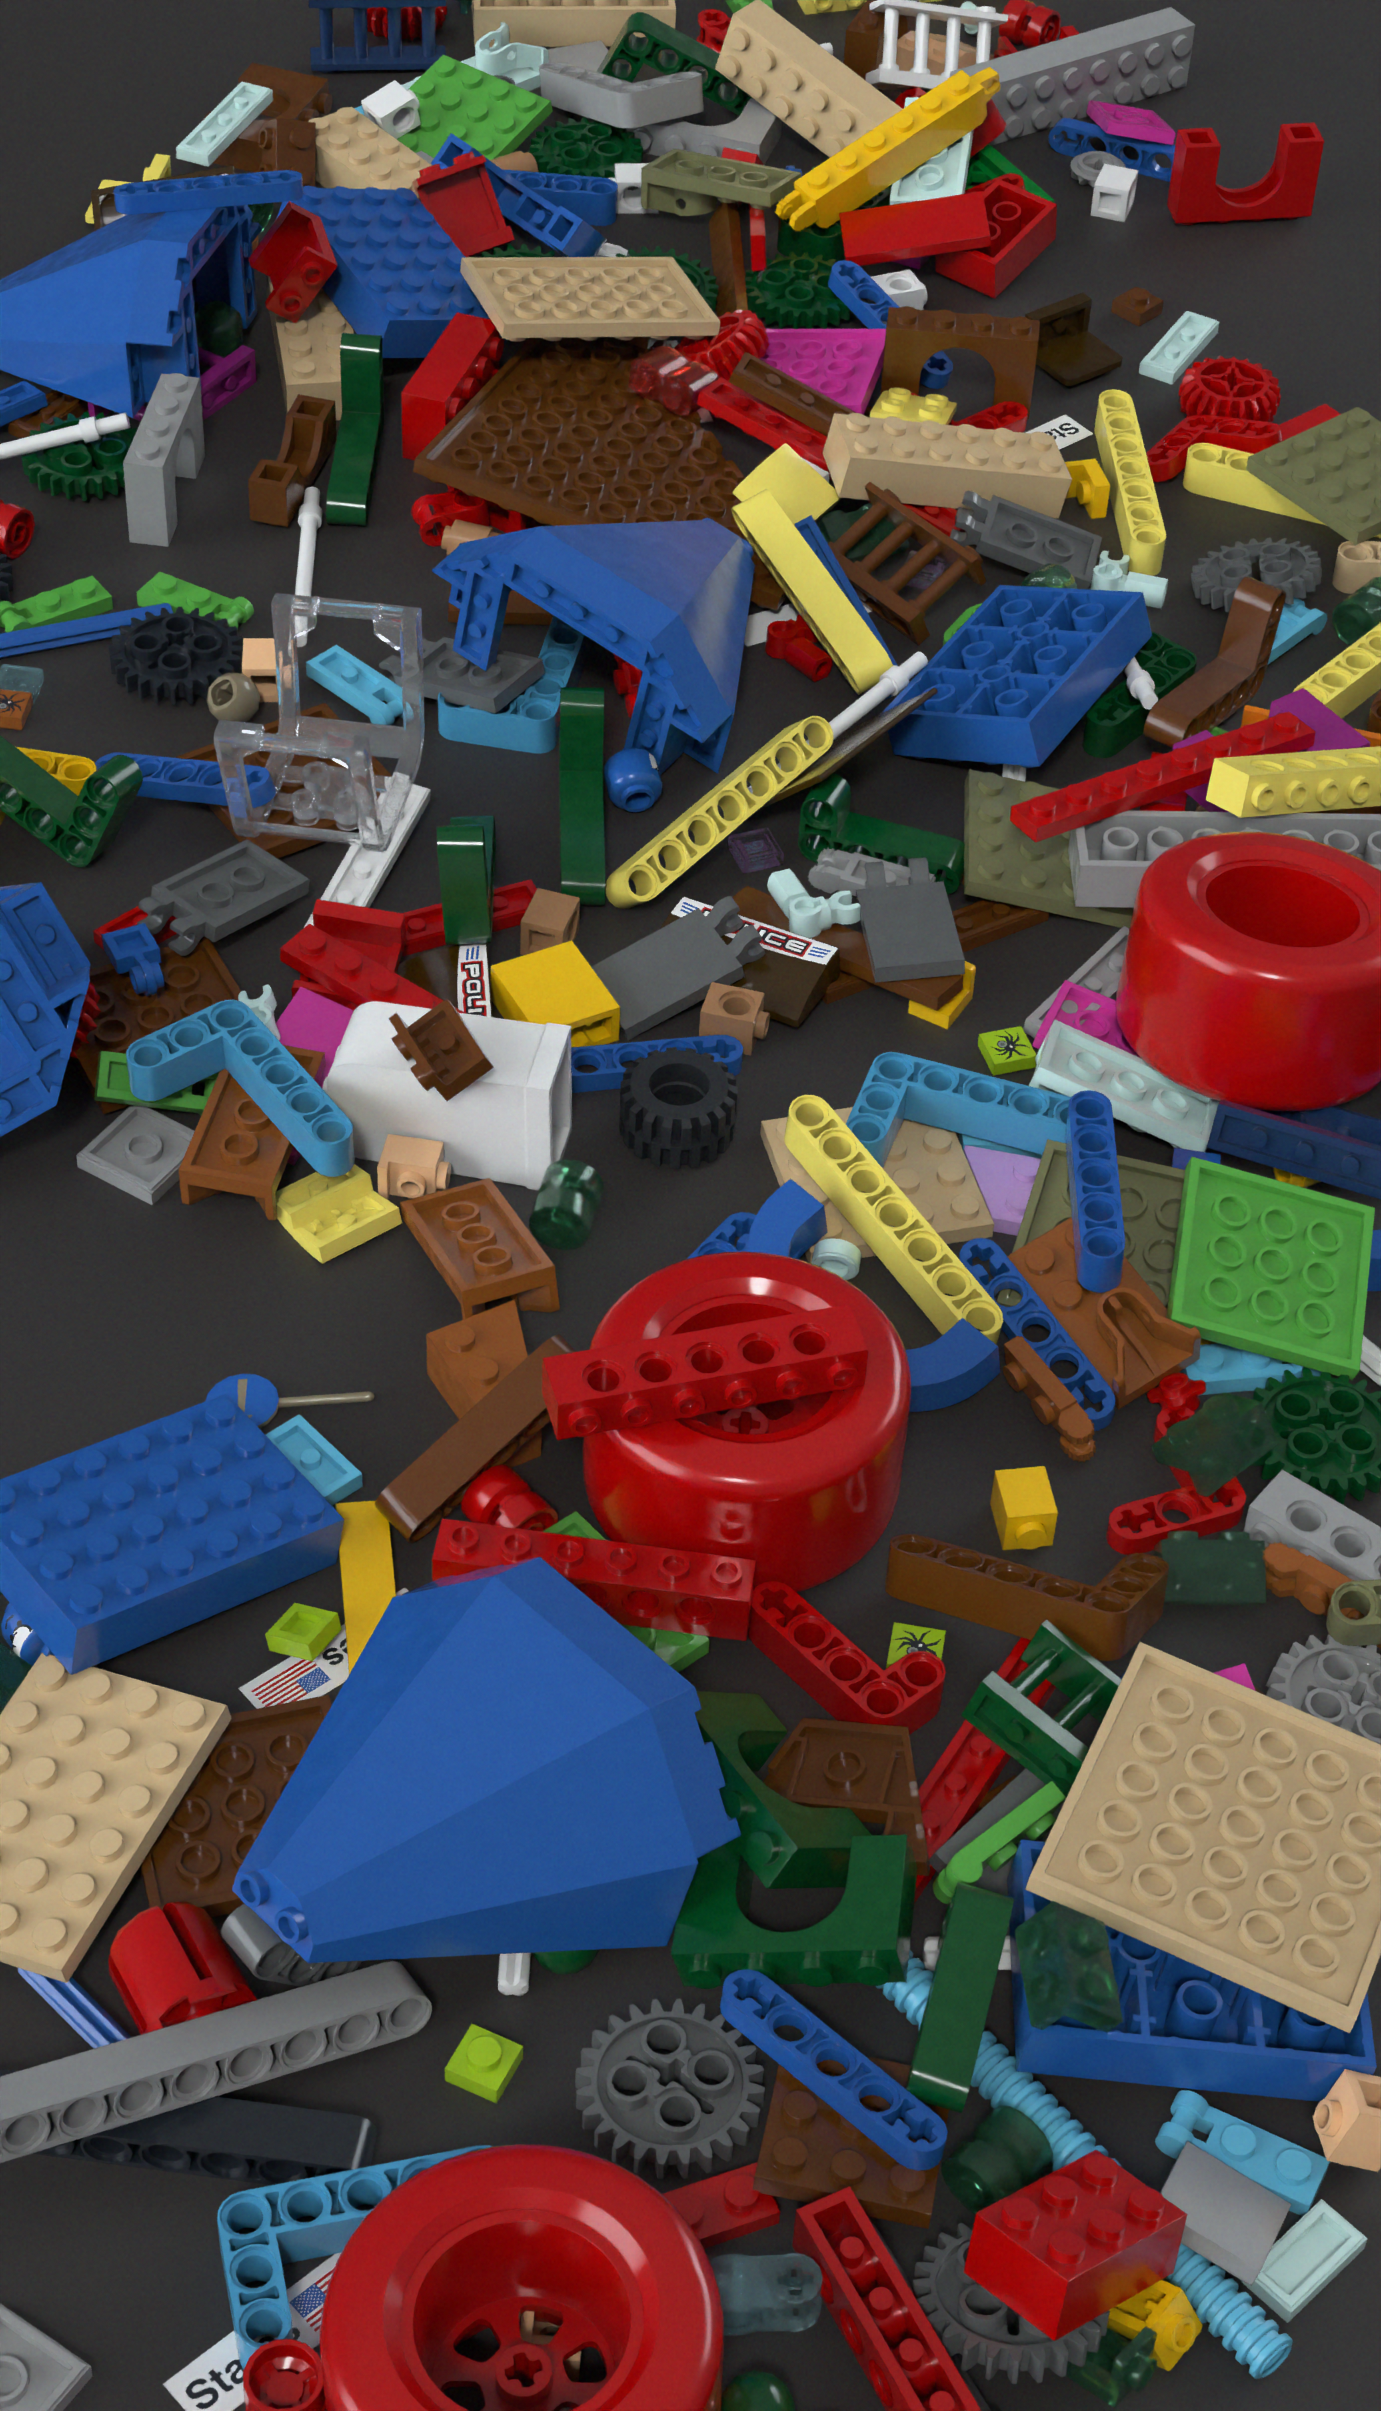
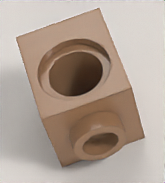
[520,888,580,955]
[699,982,770,1056]

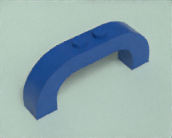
[431,133,607,257]
[747,1178,1000,1412]

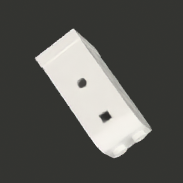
[322,1001,572,1193]

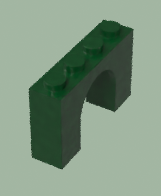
[695,1691,872,1889]
[671,1834,918,1989]

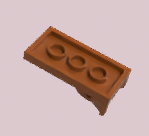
[179,1045,326,1221]
[400,1178,560,1319]
[1007,1217,1201,1410]

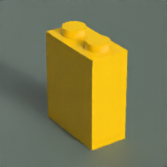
[491,940,620,1048]

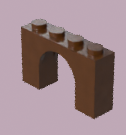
[844,0,919,94]
[195,62,332,173]
[881,306,1040,419]

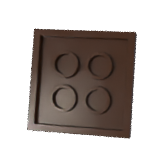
[753,2039,949,2229]

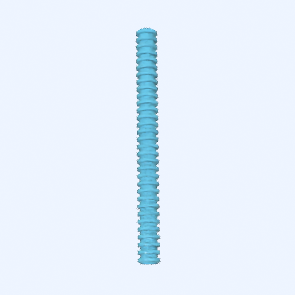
[876,1950,1293,2379]

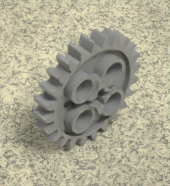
[1266,1634,1381,1744]

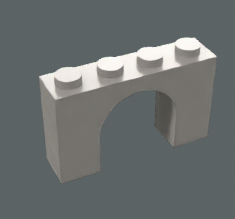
[626,98,783,165]
[123,373,205,547]

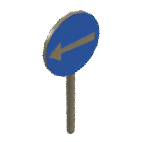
[205,1374,374,1429]

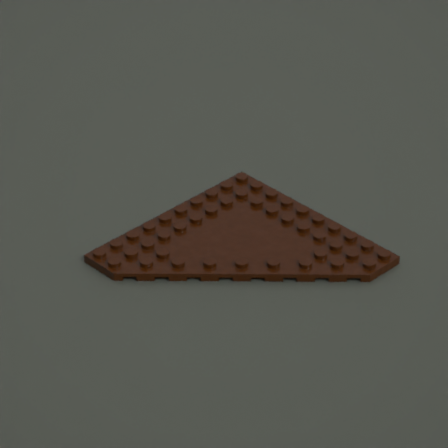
[413,337,787,610]

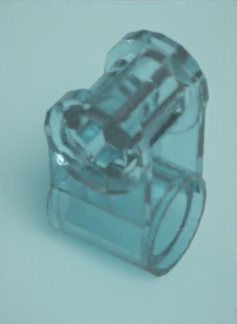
[710,2253,823,2336]

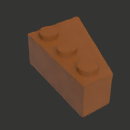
[426,1299,542,1468]

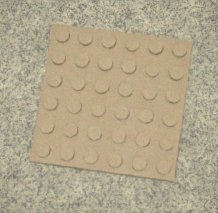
[1025,1642,1381,2033]

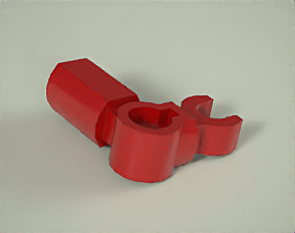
[765,614,832,682]

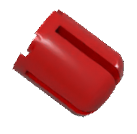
[108,1901,258,2035]

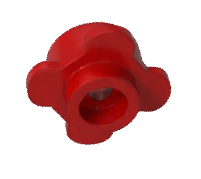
[1147,1373,1207,1411]

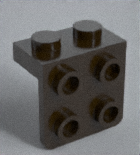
[1025,292,1123,386]

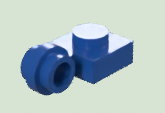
[102,923,164,996]

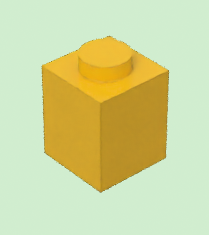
[990,1466,1058,1550]

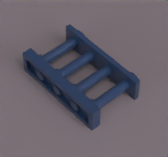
[308,0,446,73]
[1207,1099,1381,1199]

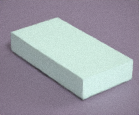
[1242,2199,1368,2323]

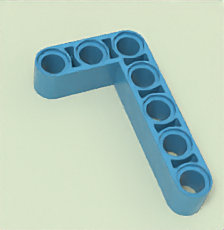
[438,616,592,754]
[126,1000,355,1177]
[846,1052,1071,1168]
[217,2145,493,2370]

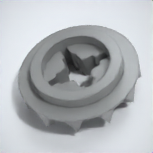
[1070,151,1126,188]

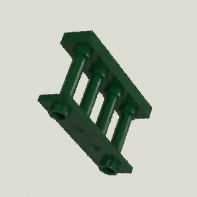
[961,1619,1122,1800]

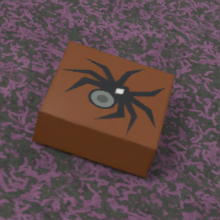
[0,689,33,730]

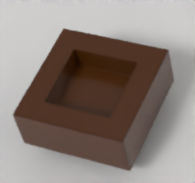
[1111,286,1164,327]

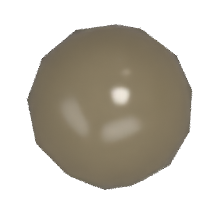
[207,673,260,725]

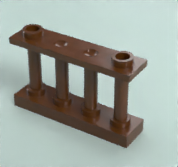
[828,482,987,646]

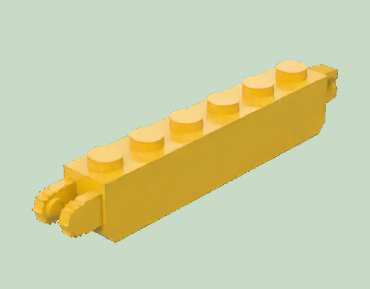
[775,67,1000,232]

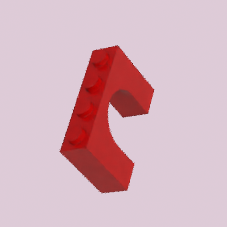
[1167,122,1324,225]

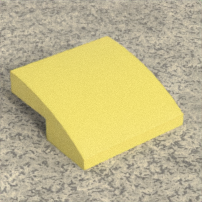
[732,443,841,524]
[275,1164,402,1264]

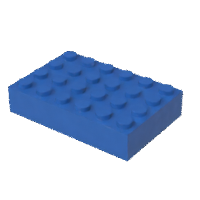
[277,186,507,358]
[883,585,1152,768]
[0,1393,344,1675]
[1007,1840,1377,2102]

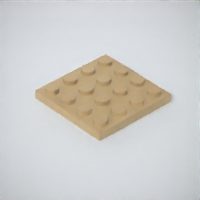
[760,1107,994,1263]

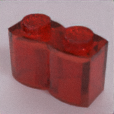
[628,346,719,416]

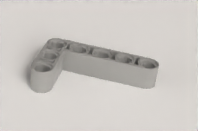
[539,62,704,128]

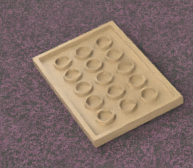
[460,257,720,342]
[0,1653,232,1983]

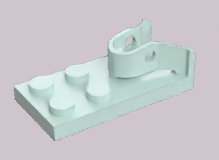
[401,22,549,91]
[890,97,974,205]
[1028,1019,1220,1152]

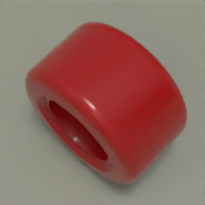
[1116,832,1381,1111]
[583,1252,911,1592]
[319,2144,724,2411]

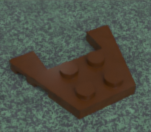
[763,1718,930,1876]

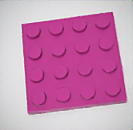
[714,329,886,417]

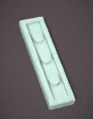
[176,82,273,167]

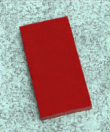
[839,191,991,266]

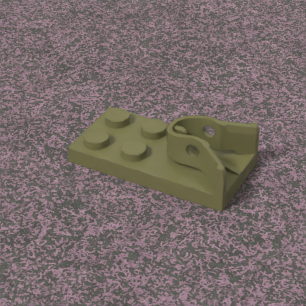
[641,148,801,216]

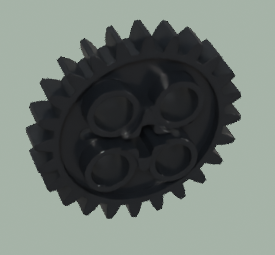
[109,607,243,705]

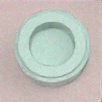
[811,1238,862,1280]

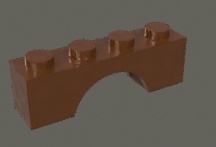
[248,394,337,527]

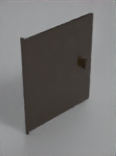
[757,688,938,811]

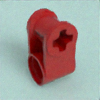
[411,490,490,546]

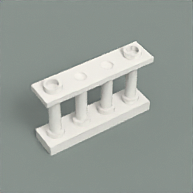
[866,0,1008,92]

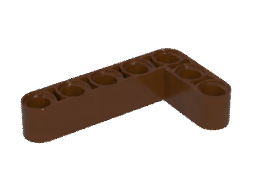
[1144,576,1286,748]
[375,1334,577,1544]
[885,1533,1170,1661]

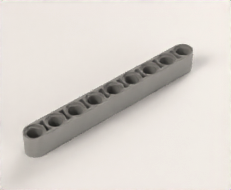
[0,1961,432,2163]

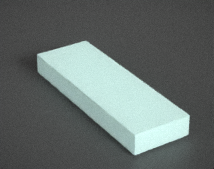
[1139,311,1219,385]

